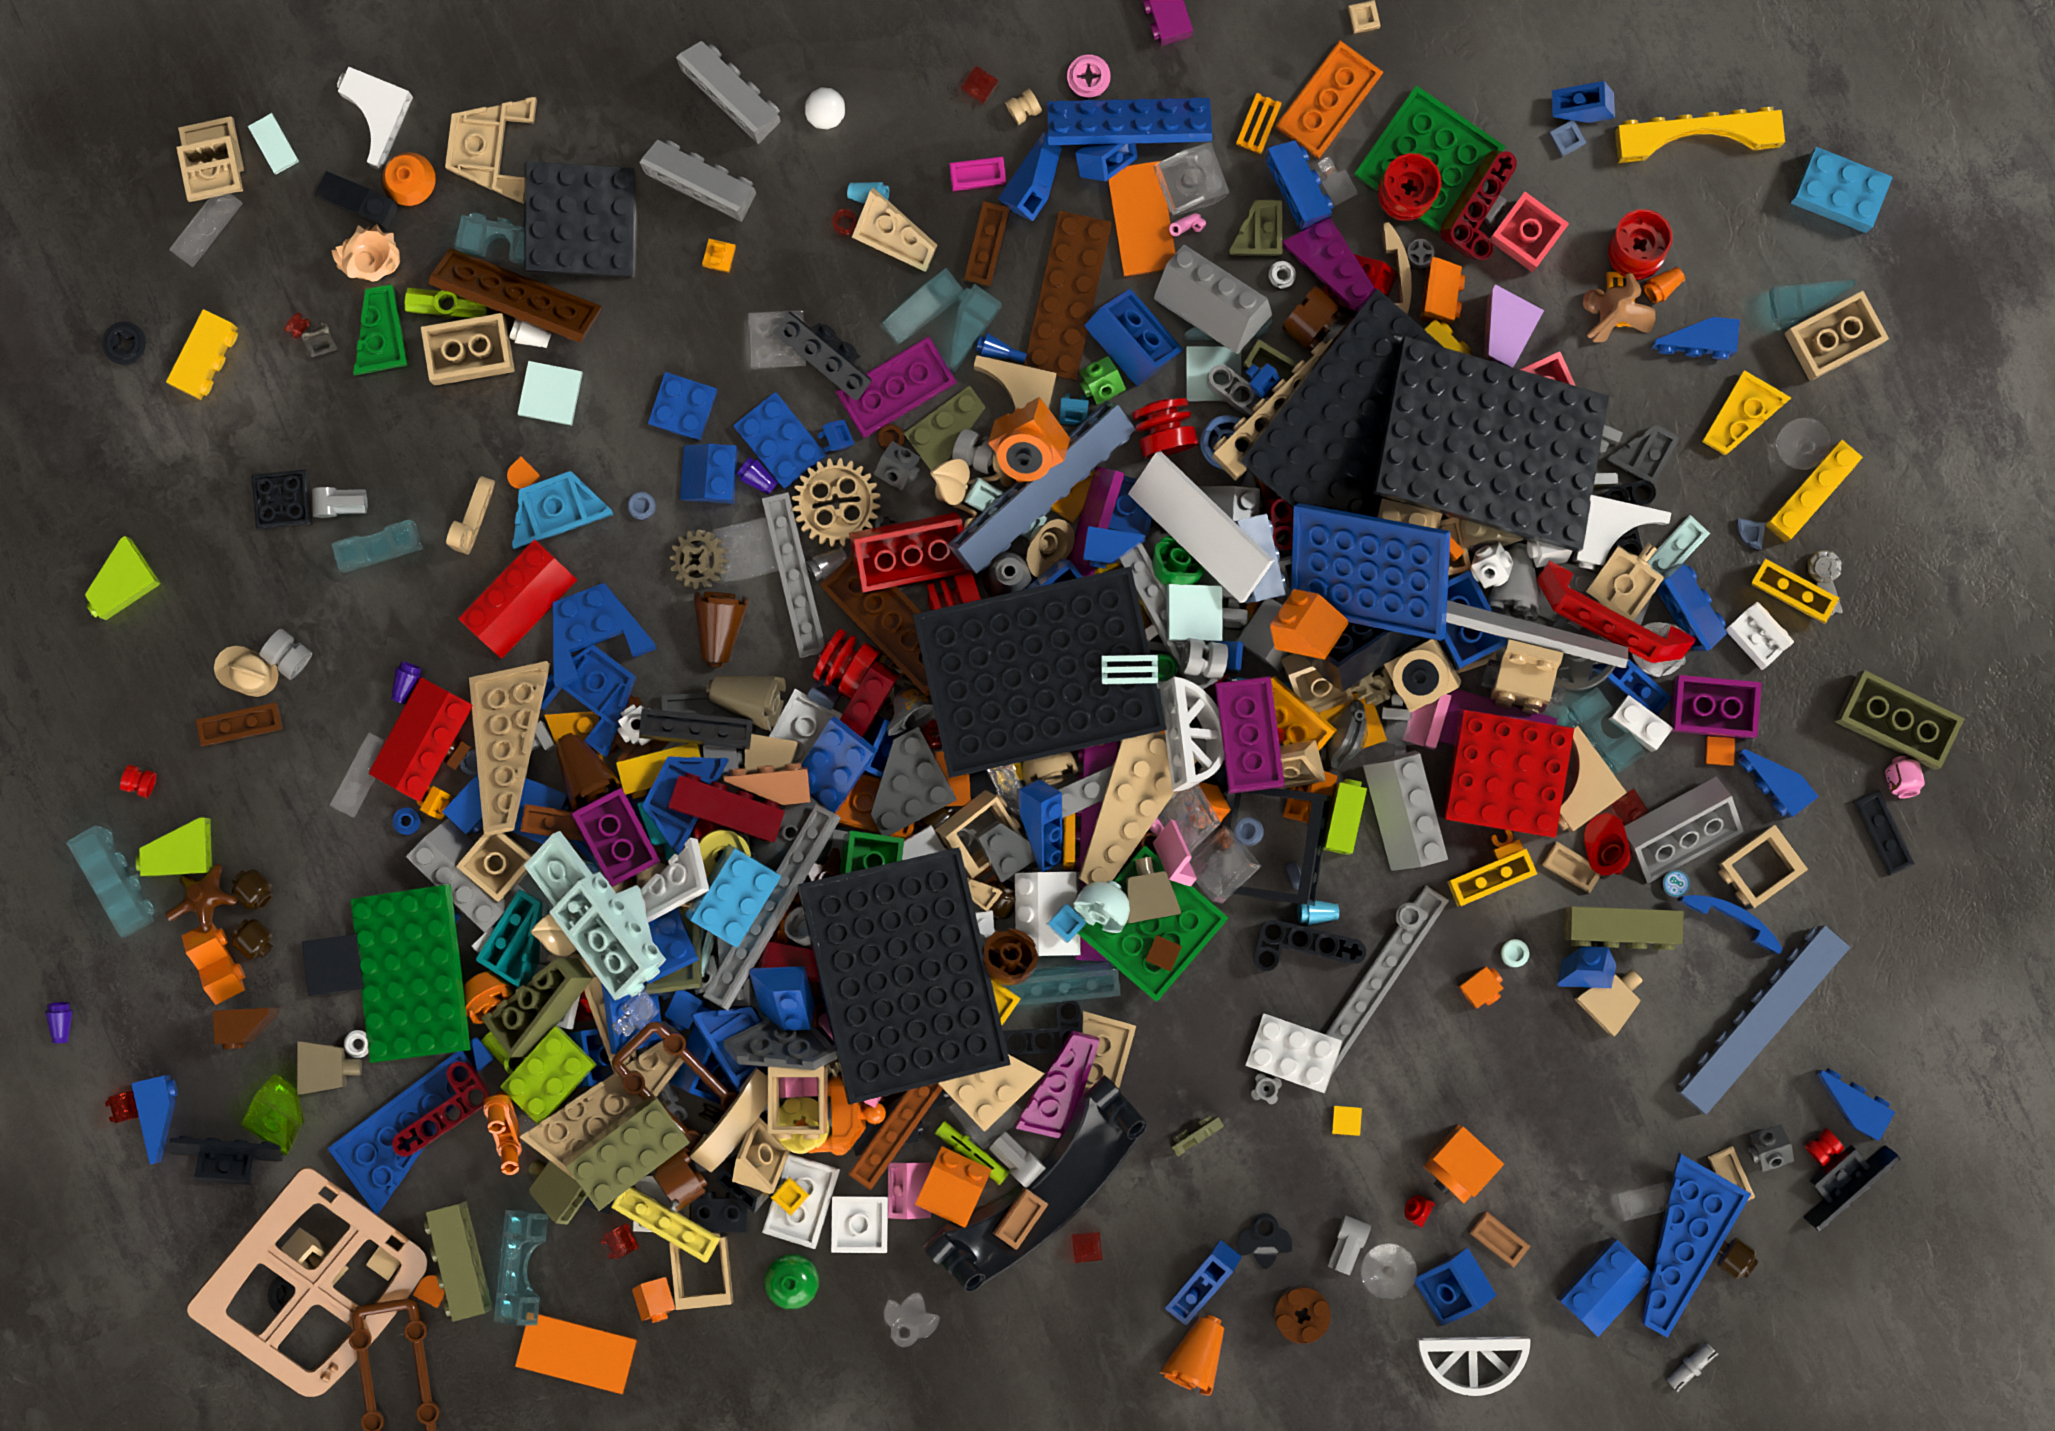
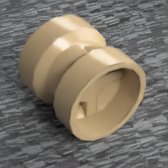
[1005,88,1042,125]

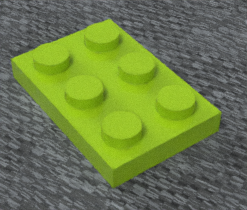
[500,1026,597,1125]

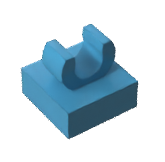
[1059,393,1089,425]
[1046,903,1087,943]

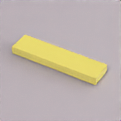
[611,1186,720,1263]

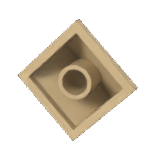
[1279,739,1325,789]
[732,1117,790,1194]

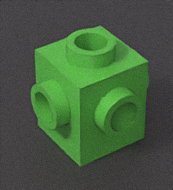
[1079,356,1126,405]

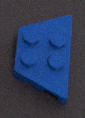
[641,757,729,855]
[690,1006,768,1094]

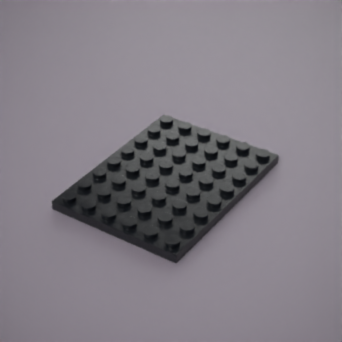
[1237,288,1443,517]
[1373,336,1609,552]
[913,566,1167,778]
[797,847,1011,1104]

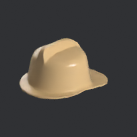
[1026,519,1075,578]
[214,646,279,697]

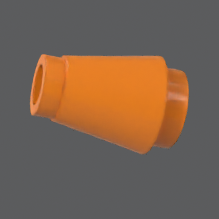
[1643,267,1685,304]

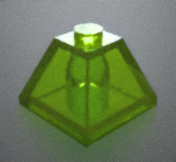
[242,1073,304,1156]

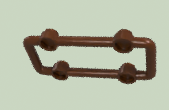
[612,1021,739,1153]
[349,1299,440,1431]

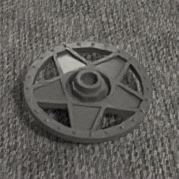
[1543,616,1616,690]

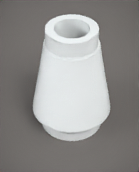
[509,319,551,348]

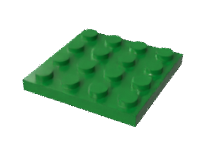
[1354,85,1506,234]
[1077,846,1228,1002]

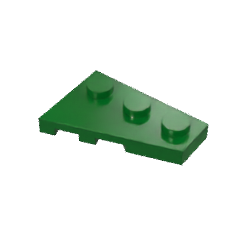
[353,284,408,376]

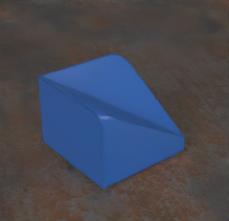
[465,1037,496,1072]

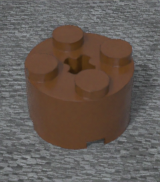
[1282,286,1345,351]
[653,1148,707,1212]
[1273,1285,1331,1344]

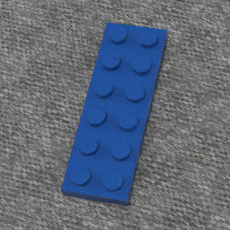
[1047,97,1212,145]

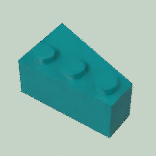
[476,889,552,988]

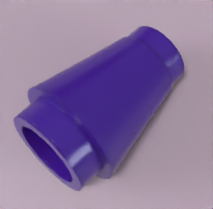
[736,457,778,495]
[391,661,422,704]
[45,1002,73,1043]

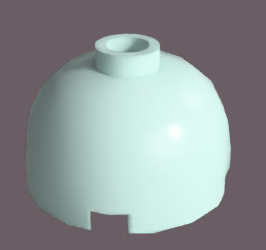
[1074,880,1130,933]

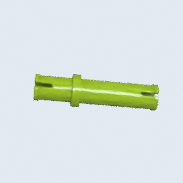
[934,1120,1009,1185]

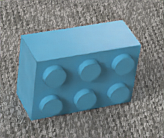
[1790,147,1893,233]
[685,843,781,948]

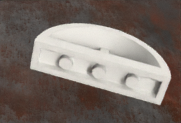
[1159,677,1225,791]
[1416,1336,1530,1396]

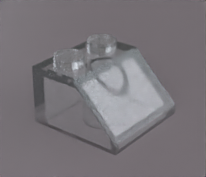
[1153,142,1230,217]
[1189,825,1261,903]

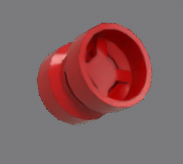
[120,764,157,798]
[1805,1128,1844,1167]

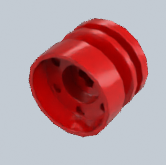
[1377,153,1441,221]
[1608,209,1673,280]
[1132,398,1199,459]
[927,571,980,610]
[812,629,881,699]

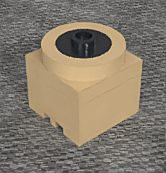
[1384,638,1461,713]

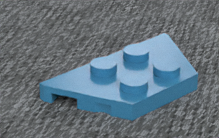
[512,471,614,550]

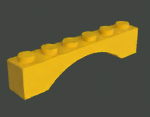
[1615,107,1785,163]

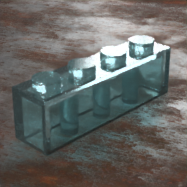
[66,825,155,938]
[1008,962,1121,1006]

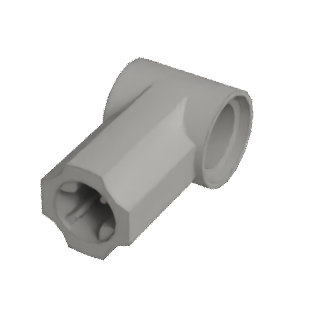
[312,487,368,518]
[989,1132,1046,1188]
[1327,1215,1371,1275]

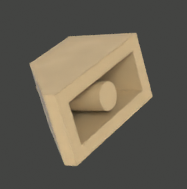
[281,1228,349,1285]

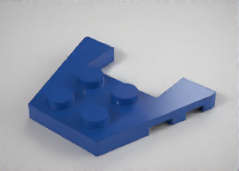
[553,583,657,688]
[541,644,637,757]

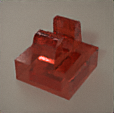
[961,66,999,105]
[1611,789,1649,826]
[105,1091,139,1124]
[600,1223,639,1260]
[1072,1232,1103,1263]

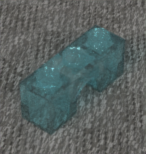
[455,213,524,264]
[331,519,423,573]
[1567,687,1646,774]

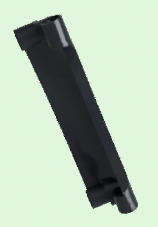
[922,1075,1148,1292]

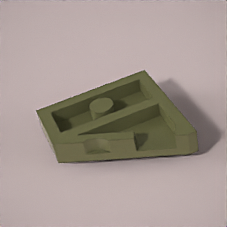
[1229,200,1282,256]
[1171,1115,1224,1156]

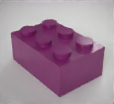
[1670,675,1762,739]
[570,788,660,887]

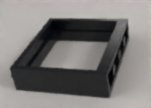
[1211,788,1331,906]

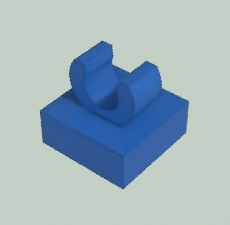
[1246,363,1281,399]
[818,420,855,452]

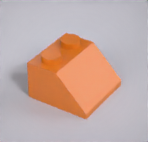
[1419,257,1465,325]
[1270,589,1349,660]
[915,1146,992,1228]

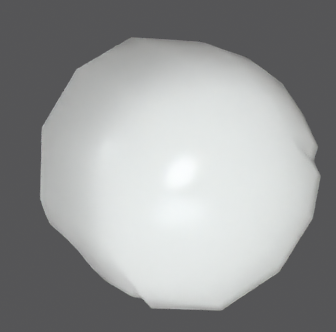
[804,87,845,130]

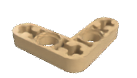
[446,476,495,555]

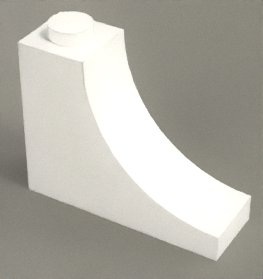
[337,67,413,171]
[1572,495,1671,571]

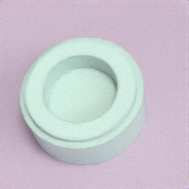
[1501,940,1529,967]

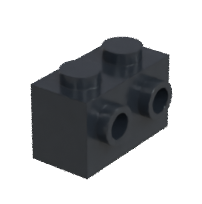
[691,1192,749,1233]

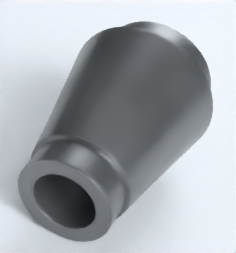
[806,547,848,581]

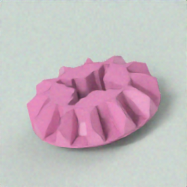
[1067,55,1111,99]

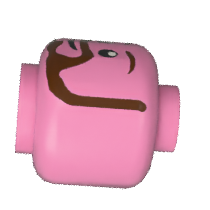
[1885,756,1925,799]

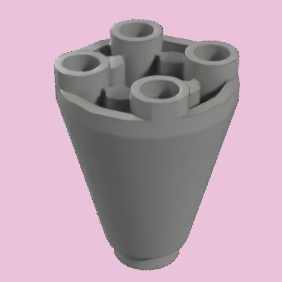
[1486,543,1541,622]

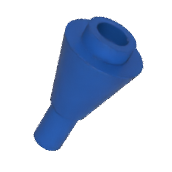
[975,332,1027,363]

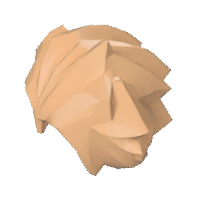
[332,224,400,282]

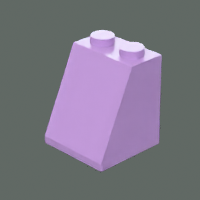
[1483,284,1544,368]

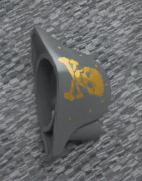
[887,686,936,736]
[1327,700,1368,770]

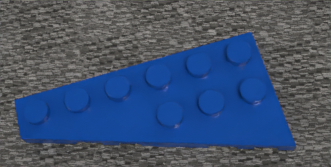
[328,1051,477,1215]
[1642,1152,1751,1338]

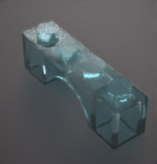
[494,1210,548,1325]

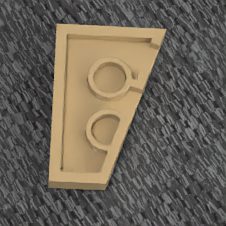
[852,188,937,272]

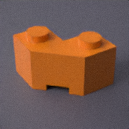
[181,922,246,1005]

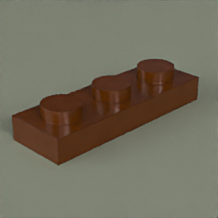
[964,201,1010,288]
[195,702,283,747]

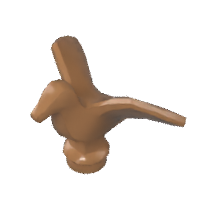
[1583,273,1656,342]

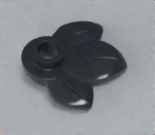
[1237,1213,1292,1269]

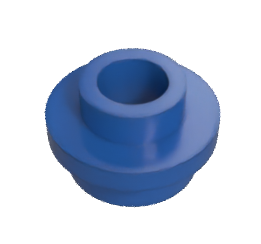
[393,807,421,835]

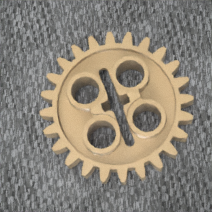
[792,458,881,547]

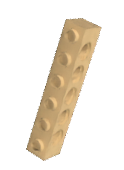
[1212,338,1333,481]

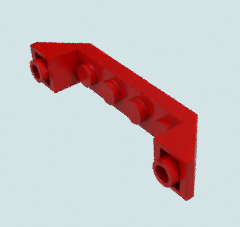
[1536,560,1696,663]

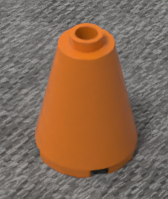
[1160,1314,1224,1396]

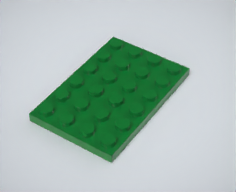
[351,884,471,1063]

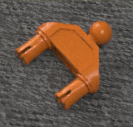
[807,1075,886,1156]
[483,1091,522,1175]

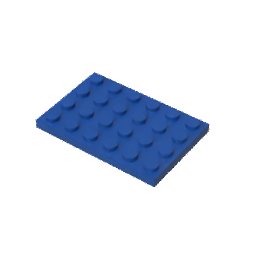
[1291,503,1450,641]

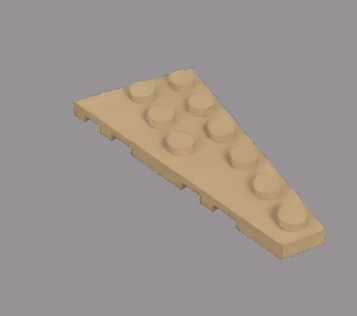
[469,661,550,836]
[1079,732,1197,885]
[520,1040,684,1180]
[938,1054,1044,1132]

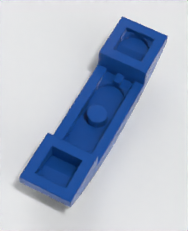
[1678,895,1782,954]

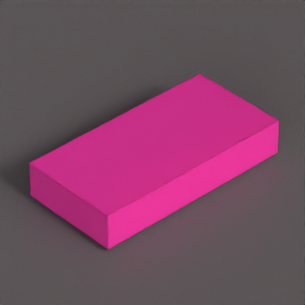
[949,156,1006,191]

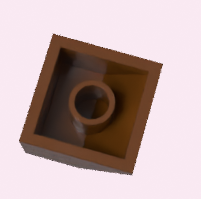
[213,1007,279,1049]

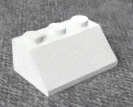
[1015,872,1080,956]

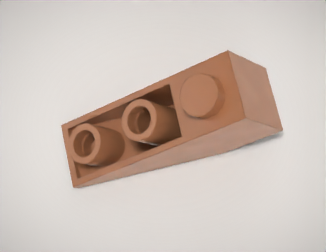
[724,763,811,805]

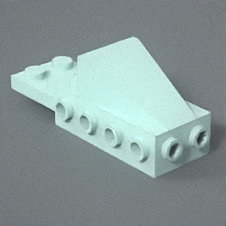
[524,831,666,1000]

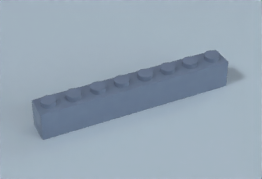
[947,401,1136,574]
[1677,925,1851,1115]

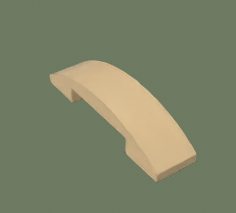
[1381,222,1412,314]
[688,1068,768,1172]

